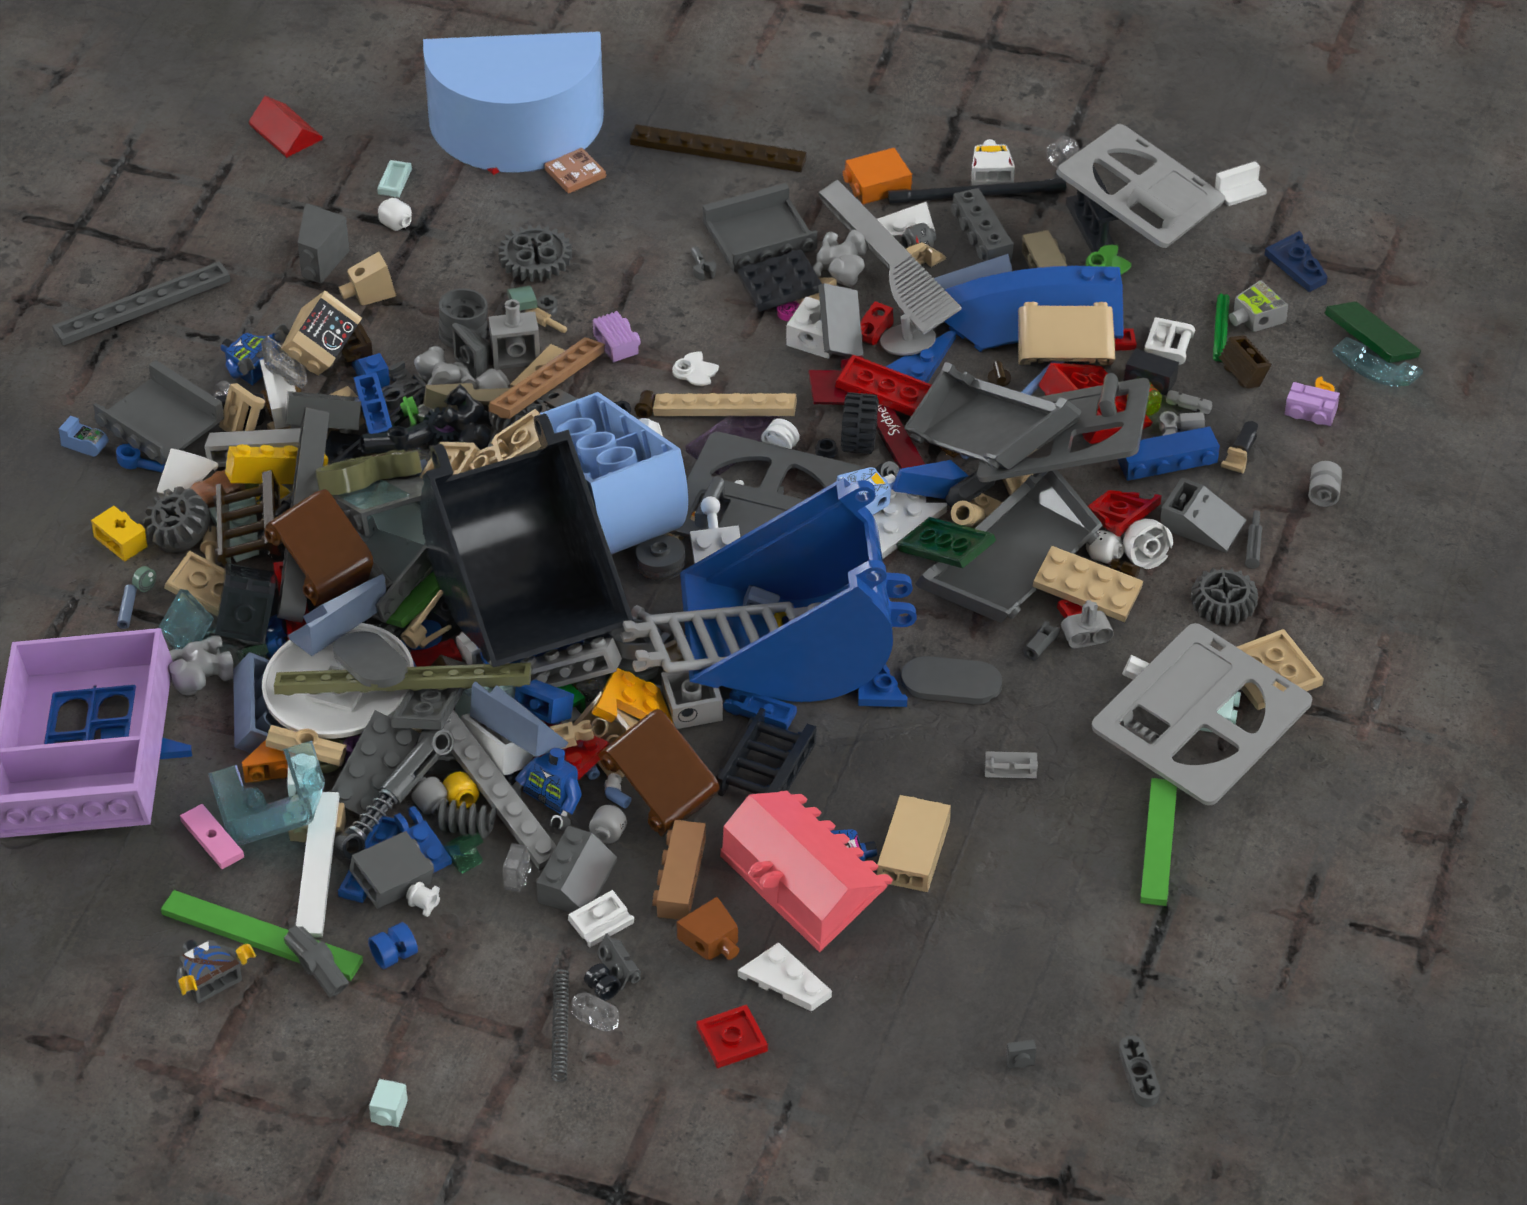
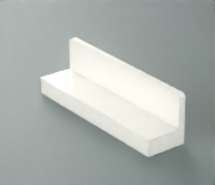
[260,358,296,429]

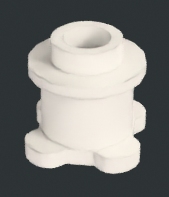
[406,882,440,917]

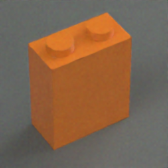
[843,147,912,205]

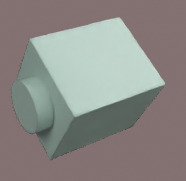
[369,1079,408,1127]

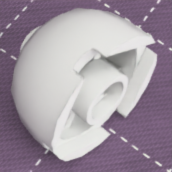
[1123,519,1173,569]

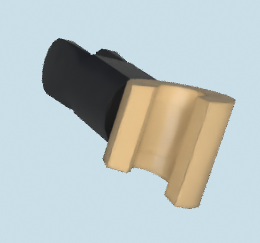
[1221,421,1258,473]

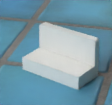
[1215,161,1266,206]

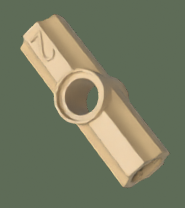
[266,725,347,766]

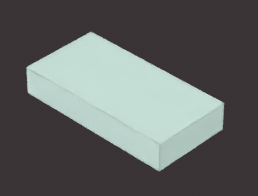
[377,160,412,198]

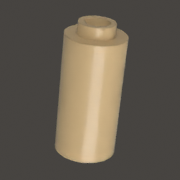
[951,501,986,529]

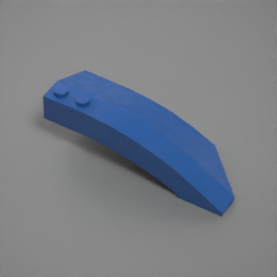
[944,266,1124,352]

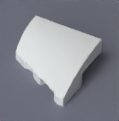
[156,448,218,504]

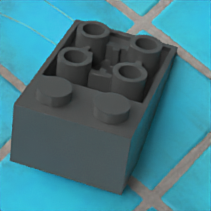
[1160,478,1246,553]

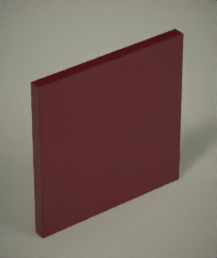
[808,370,848,405]

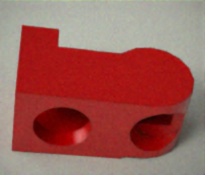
[860,301,894,345]

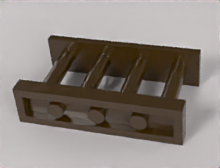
[213,470,282,568]

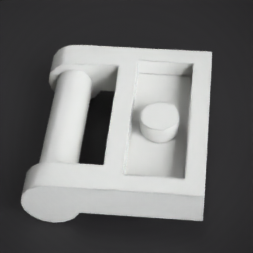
[1144,317,1195,365]

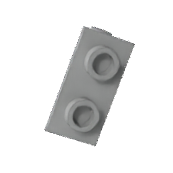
[985,751,1038,778]

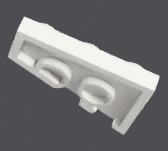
[877,202,935,242]
[738,942,832,1011]

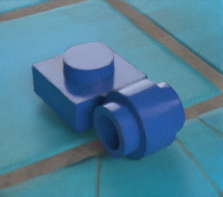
[264,614,287,659]

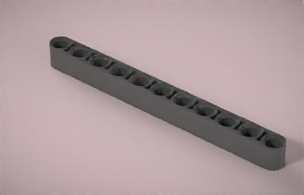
[277,407,329,623]

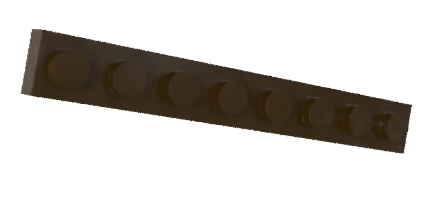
[630,124,807,172]

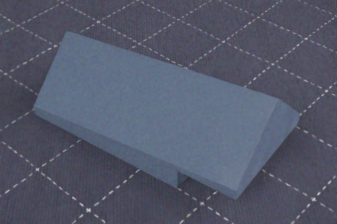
[934,254,1012,289]
[288,574,386,656]
[470,681,568,757]

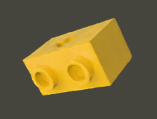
[91,506,148,562]

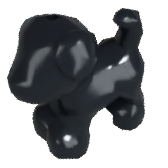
[433,384,492,450]

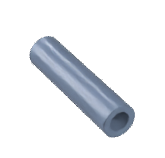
[117,585,137,629]

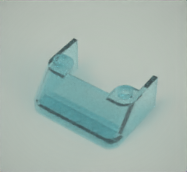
[208,740,325,846]

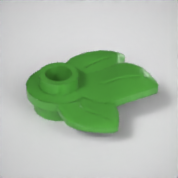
[1086,245,1131,274]
[400,396,419,427]

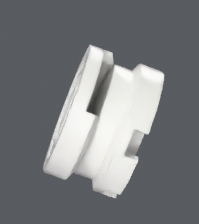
[761,419,799,449]

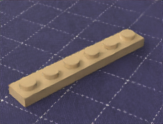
[653,393,797,416]

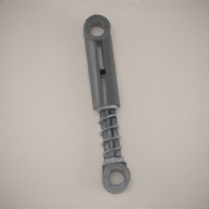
[333,729,454,859]

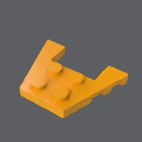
[592,668,673,723]

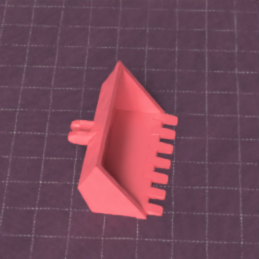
[720,791,893,952]

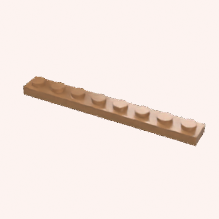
[489,337,605,419]

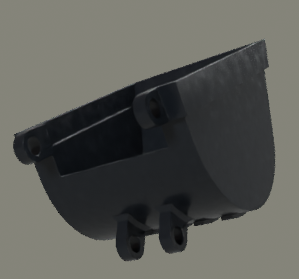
[420,413,634,668]

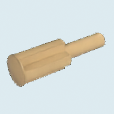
[525,307,567,333]

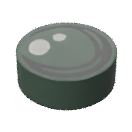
[132,566,157,592]

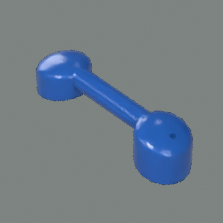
[116,444,165,473]

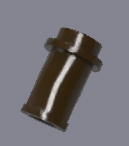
[634,390,656,418]

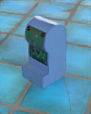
[59,416,108,457]

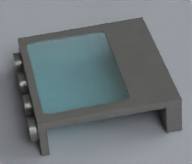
[332,475,424,537]

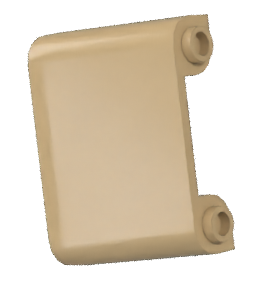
[1018,302,1115,365]

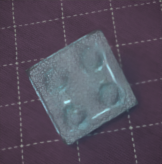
[158,589,215,649]

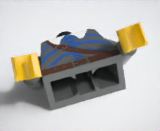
[176,940,256,1004]

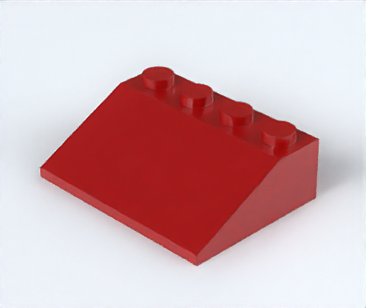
[1038,363,1153,444]

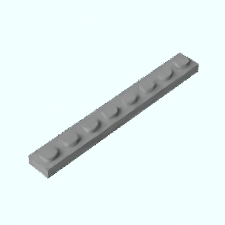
[442,709,556,869]

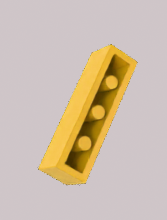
[225,444,328,484]

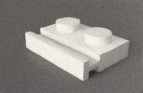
[568,890,634,948]

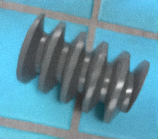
[438,798,496,839]

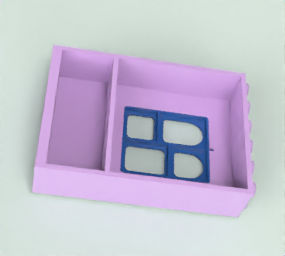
[0,628,173,838]

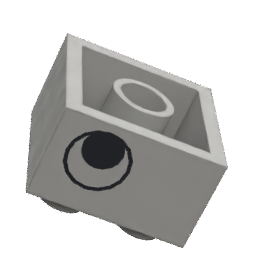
[661,671,723,729]

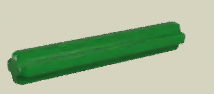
[1213,293,1230,362]

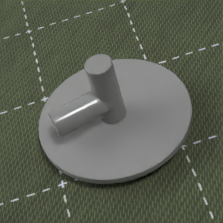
[880,314,936,356]

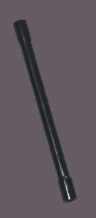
[888,178,1066,204]

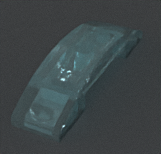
[1333,337,1423,387]

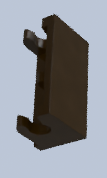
[341,322,373,366]

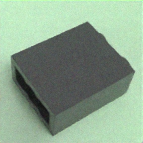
[350,831,434,909]

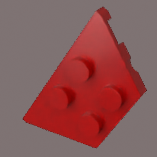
[1088,490,1162,536]

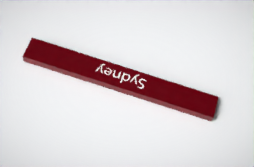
[840,355,925,469]

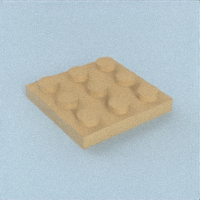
[1237,629,1324,710]

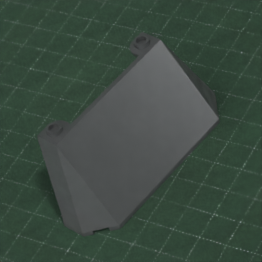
[904,362,1082,470]
[915,470,1103,623]

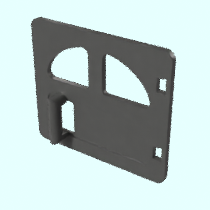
[977,373,1150,482]
[669,432,862,538]

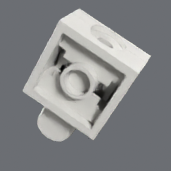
[786,297,832,359]

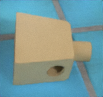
[339,252,396,306]

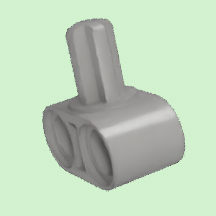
[1061,600,1114,648]

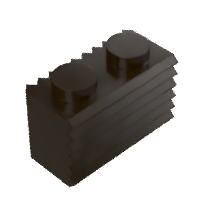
[1219,335,1272,389]

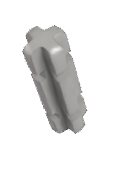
[1166,390,1212,414]

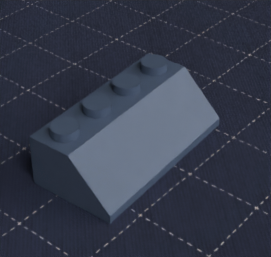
[233,652,287,753]

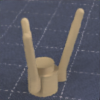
[401,590,451,649]

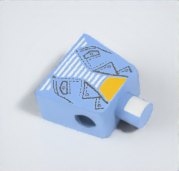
[837,467,896,515]

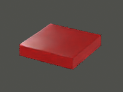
[697,1005,768,1068]

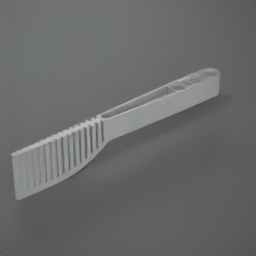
[818,180,962,335]

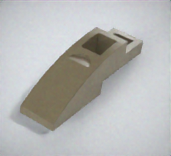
[423,383,511,419]

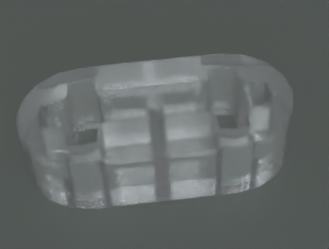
[572,993,619,1031]

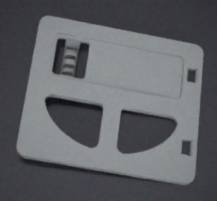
[1056,124,1225,248]
[1092,623,1312,805]

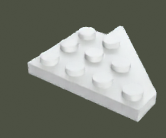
[873,489,947,559]

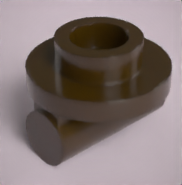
[988,361,1011,387]

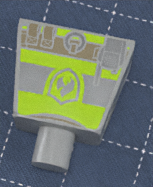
[1229,280,1288,332]

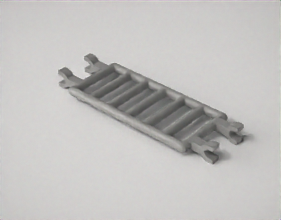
[620,602,821,673]

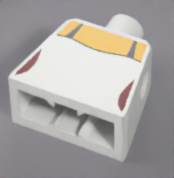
[971,140,1015,185]

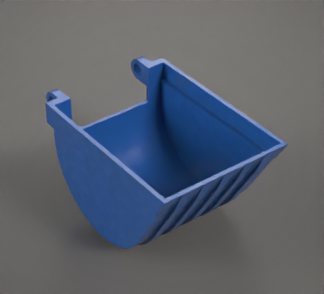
[680,477,917,702]

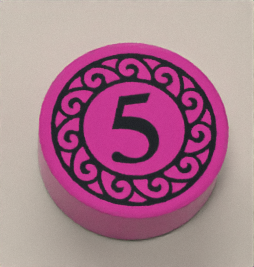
[777,301,800,321]

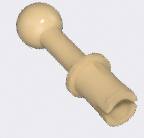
[200,526,218,575]

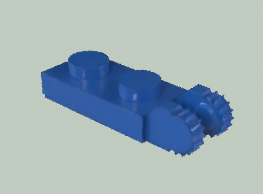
[723,689,797,730]
[394,806,452,873]

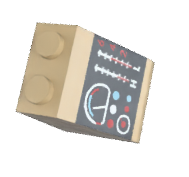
[281,291,362,376]

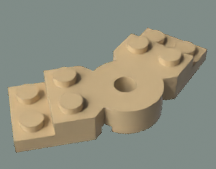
[420,409,541,479]

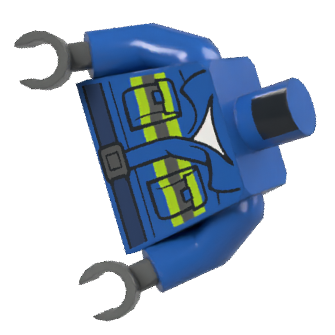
[221,324,290,385]
[511,748,582,831]

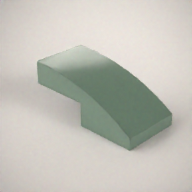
[507,286,537,310]

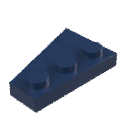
[1265,231,1328,292]

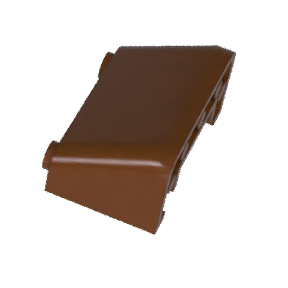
[264,489,373,607]
[598,709,719,837]

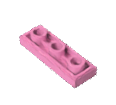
[180,804,244,869]

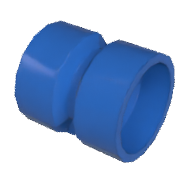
[368,922,418,969]

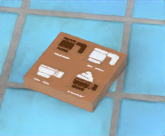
[544,148,606,194]

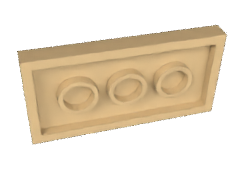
[1033,546,1143,622]

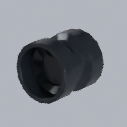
[584,963,621,1001]

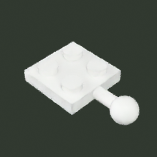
[690,496,740,564]

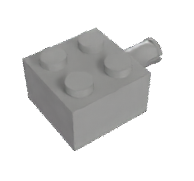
[489,299,540,370]

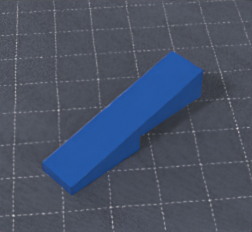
[354,372,392,434]

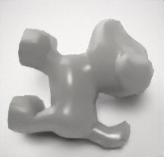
[813,230,869,287]
[414,346,477,389]
[169,635,233,695]

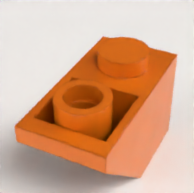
[242,740,294,783]

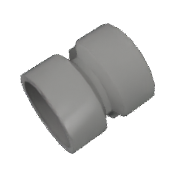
[1308,461,1342,507]

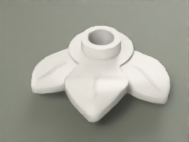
[672,352,719,386]

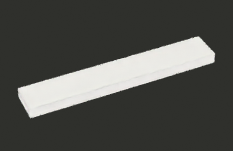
[296,792,340,938]

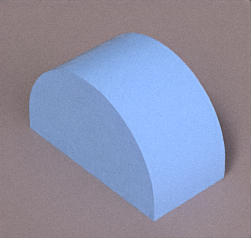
[423,32,604,172]
[540,392,688,554]

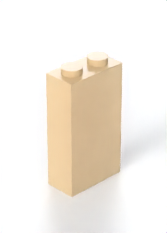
[877,795,951,892]

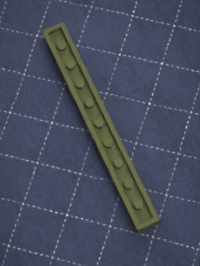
[274,663,532,696]

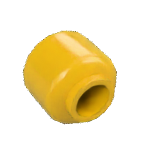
[442,771,479,808]

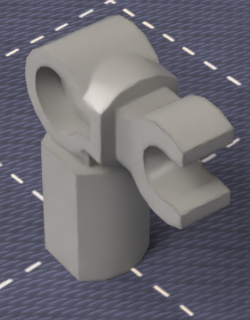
[1159,411,1205,435]

